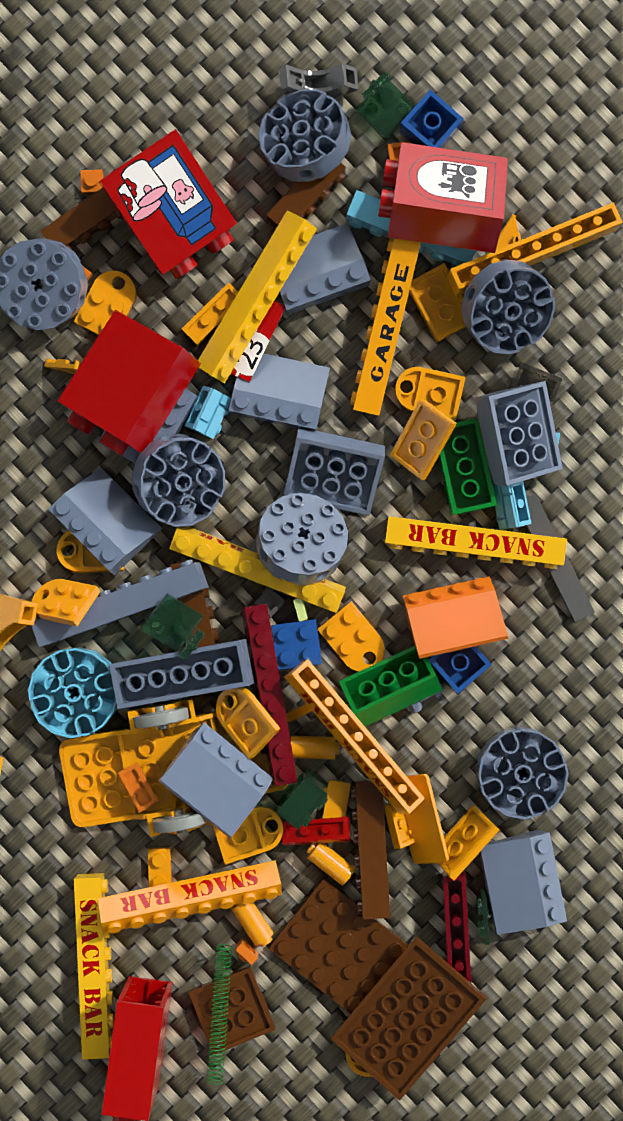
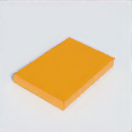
[409,263,466,343]
[389,399,457,480]
[438,805,500,880]

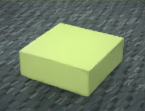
[293,599,308,622]

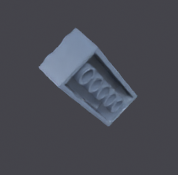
[109,639,254,709]

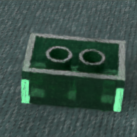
[277,768,328,830]

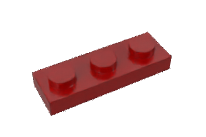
[282,817,350,846]

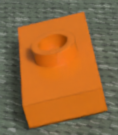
[117,762,159,813]

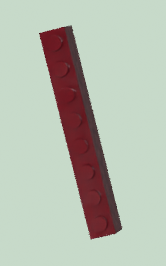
[241,604,298,786]

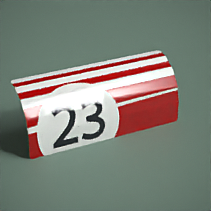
[231,301,285,382]

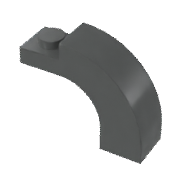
[280,63,359,98]

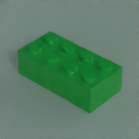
[438,418,497,516]
[339,645,442,727]

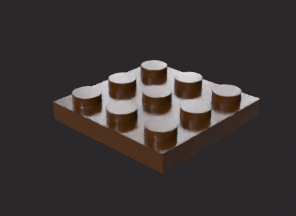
[188,965,276,1054]

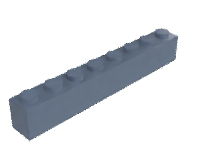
[31,560,209,647]

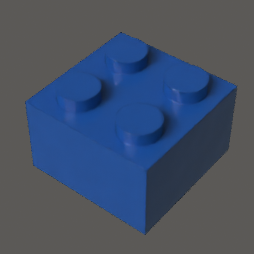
[399,89,464,148]
[272,619,322,670]
[427,646,492,694]

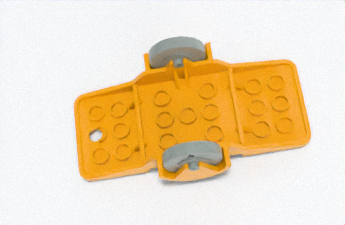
[59,699,288,837]

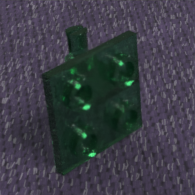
[356,72,415,141]
[140,593,205,660]
[476,889,492,945]

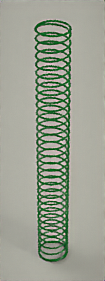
[207,944,232,1085]

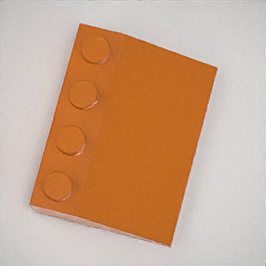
[403,576,508,659]

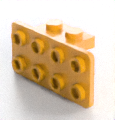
[384,774,449,864]

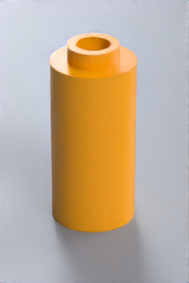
[291,736,340,759]
[306,843,355,886]
[231,902,274,947]

